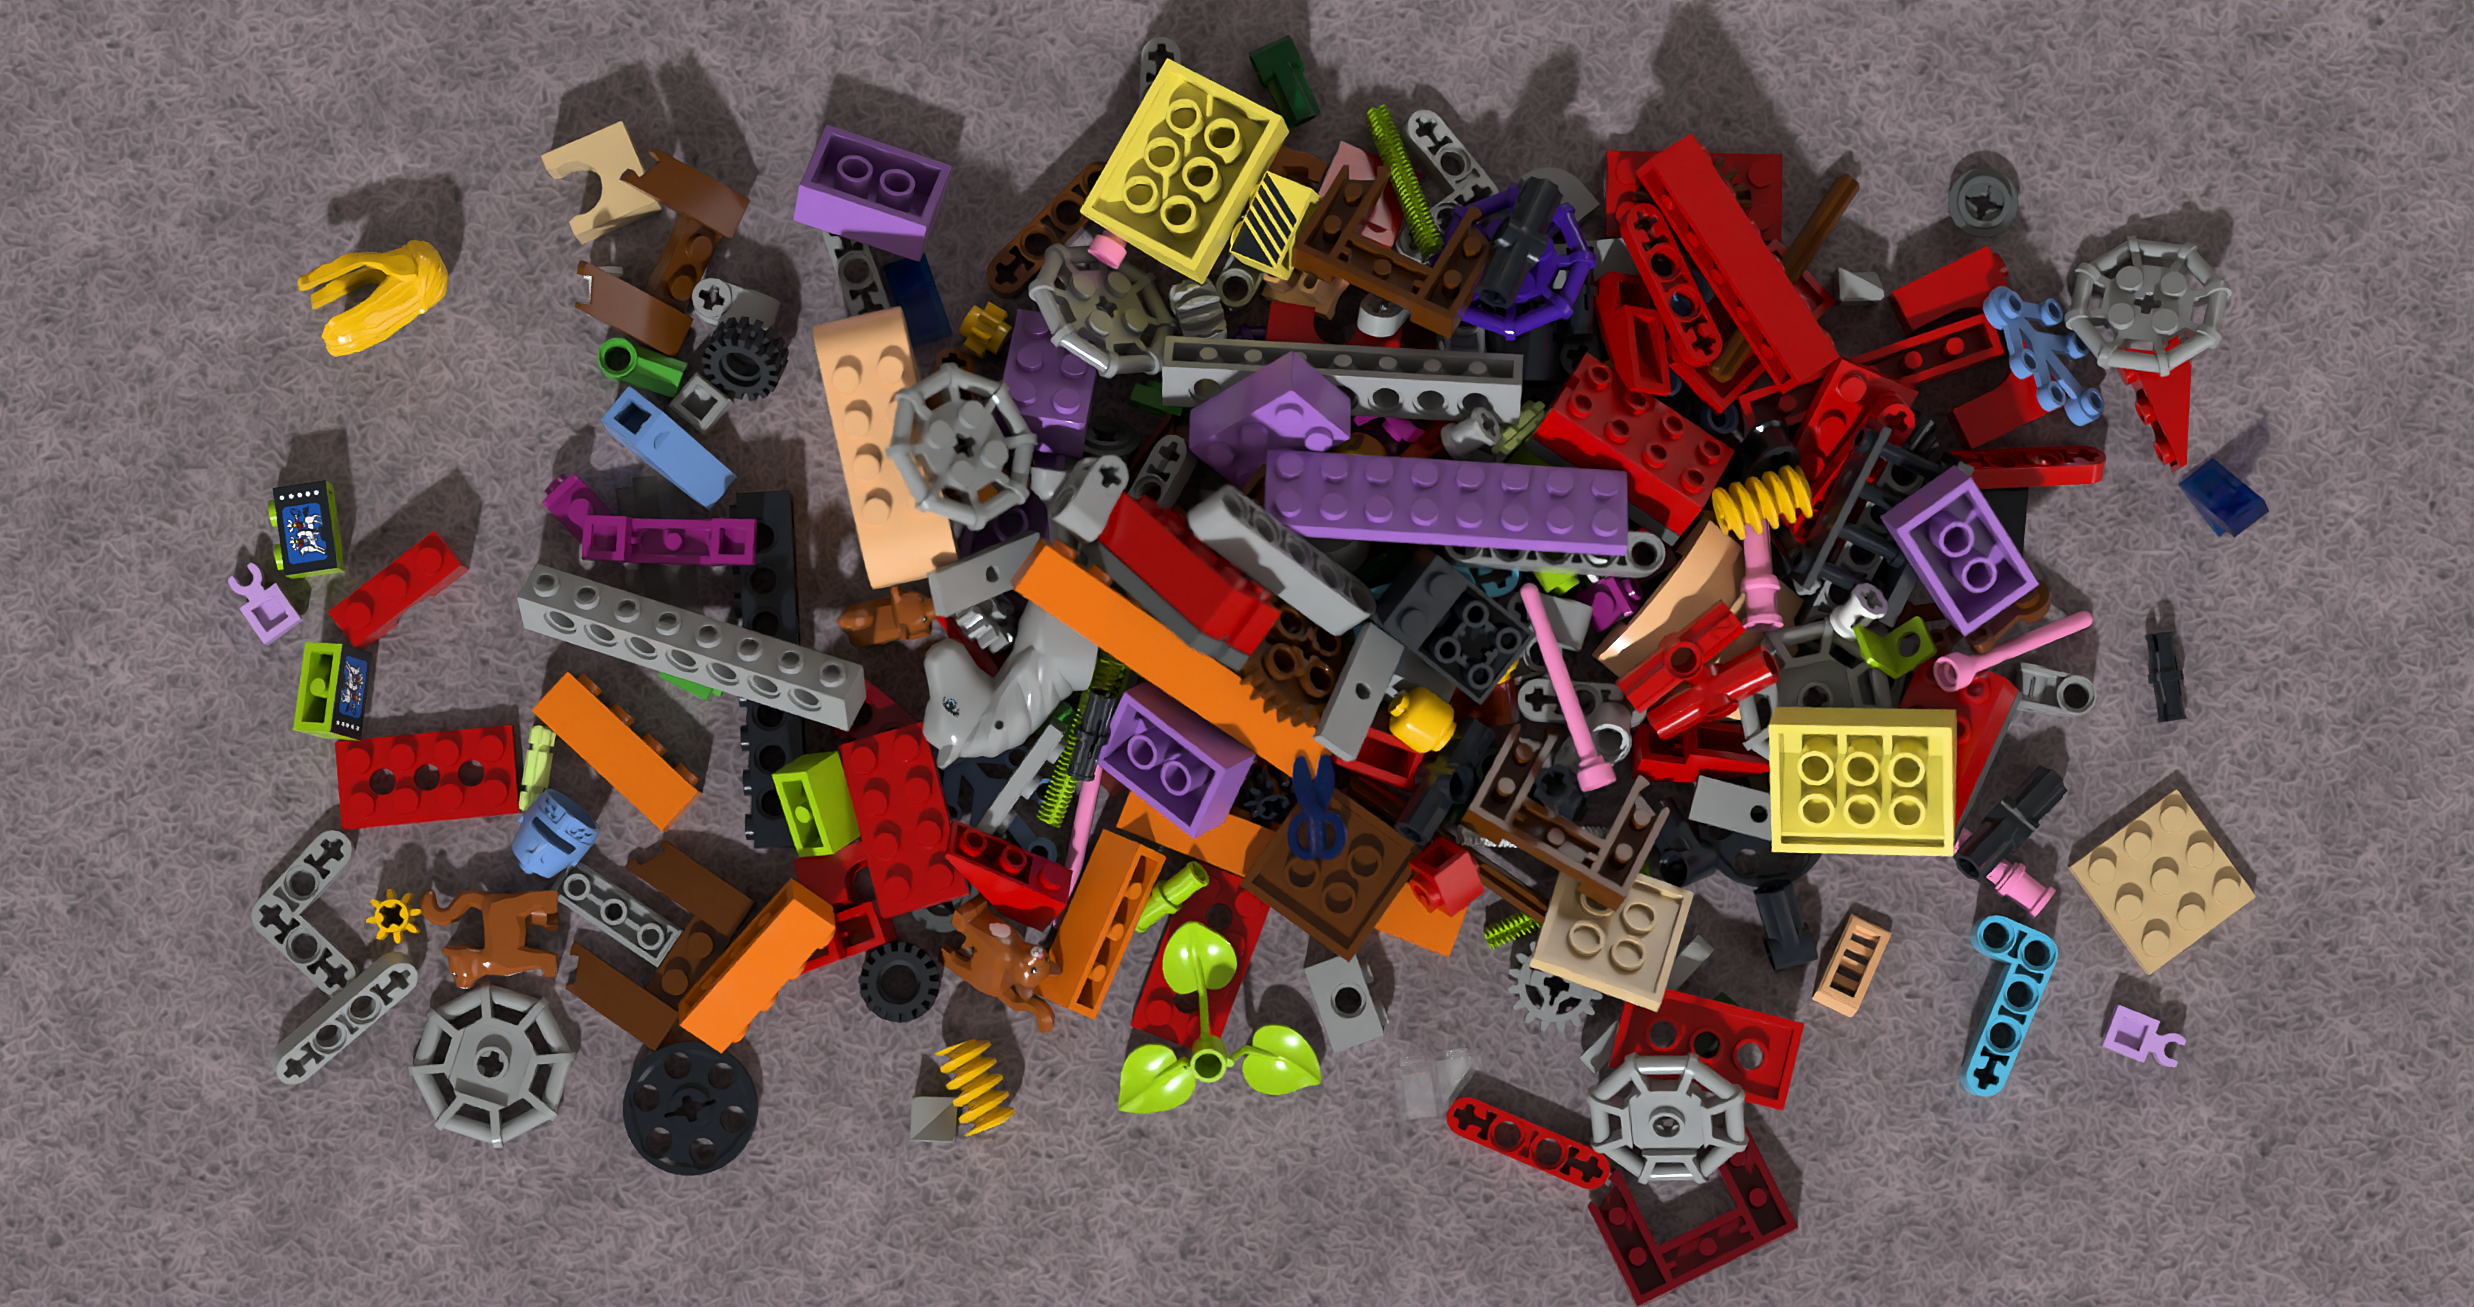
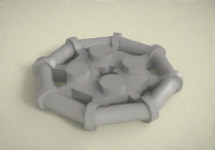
[2064,235,2232,377]
[1029,243,1179,378]
[885,363,1038,530]
[1739,616,1894,761]
[408,980,576,1148]
[1585,1052,1749,1185]

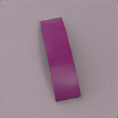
[581,515,757,566]

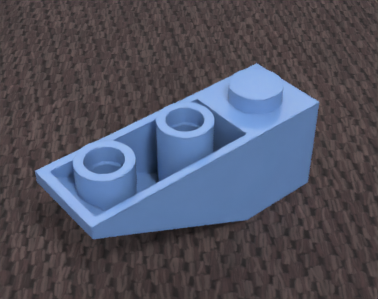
[601,386,738,512]

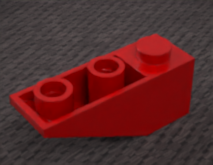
[2117,335,2192,472]
[945,819,1073,932]

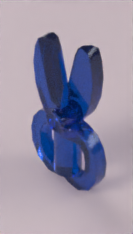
[1287,754,1346,861]

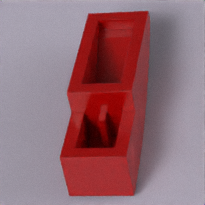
[1594,271,1671,396]
[1630,721,1770,782]
[1332,727,1439,794]
[799,899,899,976]

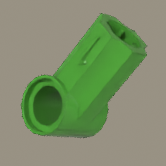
[597,337,688,400]

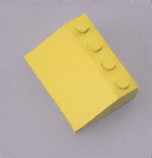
[1080,58,1289,284]
[1769,707,1957,856]

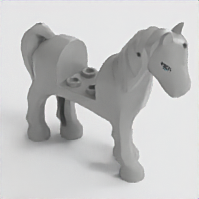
[923,467,1267,769]

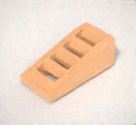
[1812,914,1892,1017]

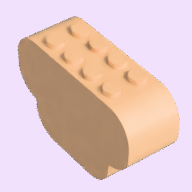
[812,306,960,590]

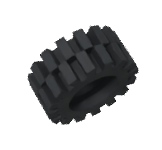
[702,316,789,401]
[858,942,941,1022]

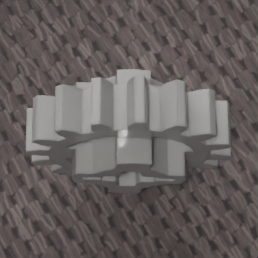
[950,593,1018,654]
[1506,941,1603,1032]

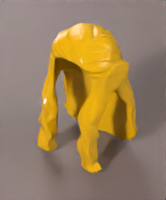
[297,240,449,357]

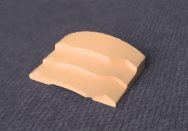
[1592,517,1804,722]

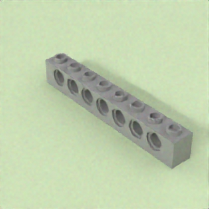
[1162,336,1523,424]
[517,563,866,731]

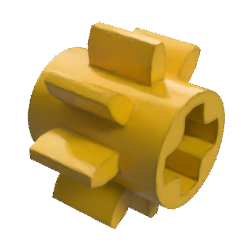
[958,301,1013,359]
[366,888,423,944]

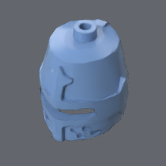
[512,788,601,878]

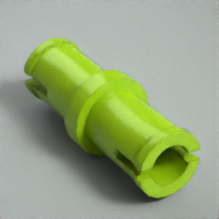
[1135,861,1209,933]

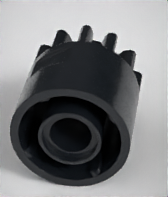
[1484,299,1561,389]

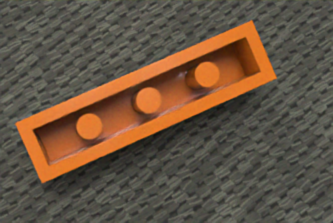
[531,671,703,832]
[1033,829,1167,1020]
[678,878,836,1054]

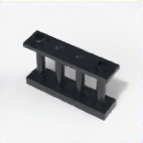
[1789,416,1975,628]

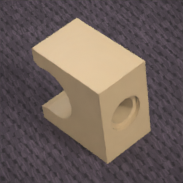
[540,121,663,244]

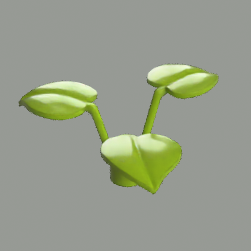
[1118,921,1321,1114]

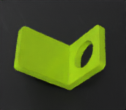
[1852,616,1937,679]

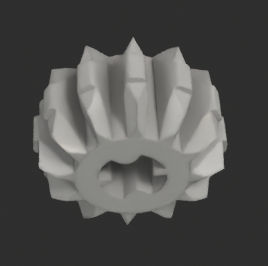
[1169,278,1228,339]

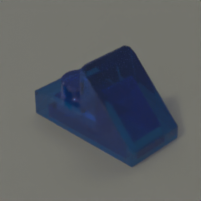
[883,252,953,349]
[2178,458,2269,538]

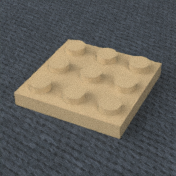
[2068,789,2256,975]
[1529,871,1694,1012]

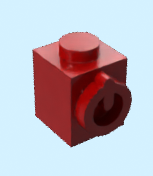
[1408,836,1485,917]

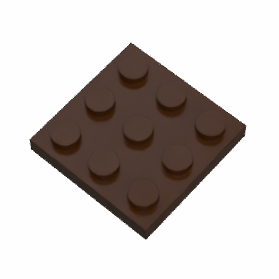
[1239,775,1423,963]

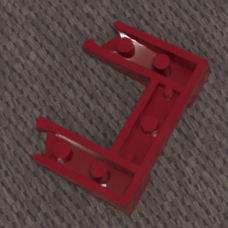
[1587,1127,1798,1307]

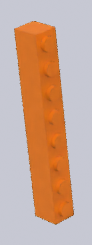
[1010,536,1333,787]
[1116,790,1468,957]

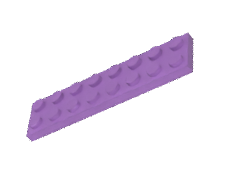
[1264,449,1628,556]

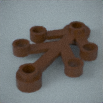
[1884,579,2051,660]

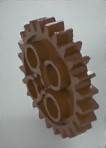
[1239,588,1354,728]

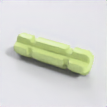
[1491,400,1545,455]
[519,725,556,811]

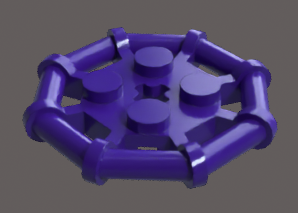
[1429,184,1596,341]

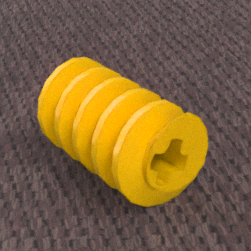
[1712,465,1813,540]
[934,1038,1016,1137]

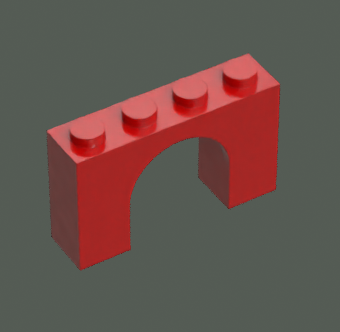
[1887,245,2067,451]

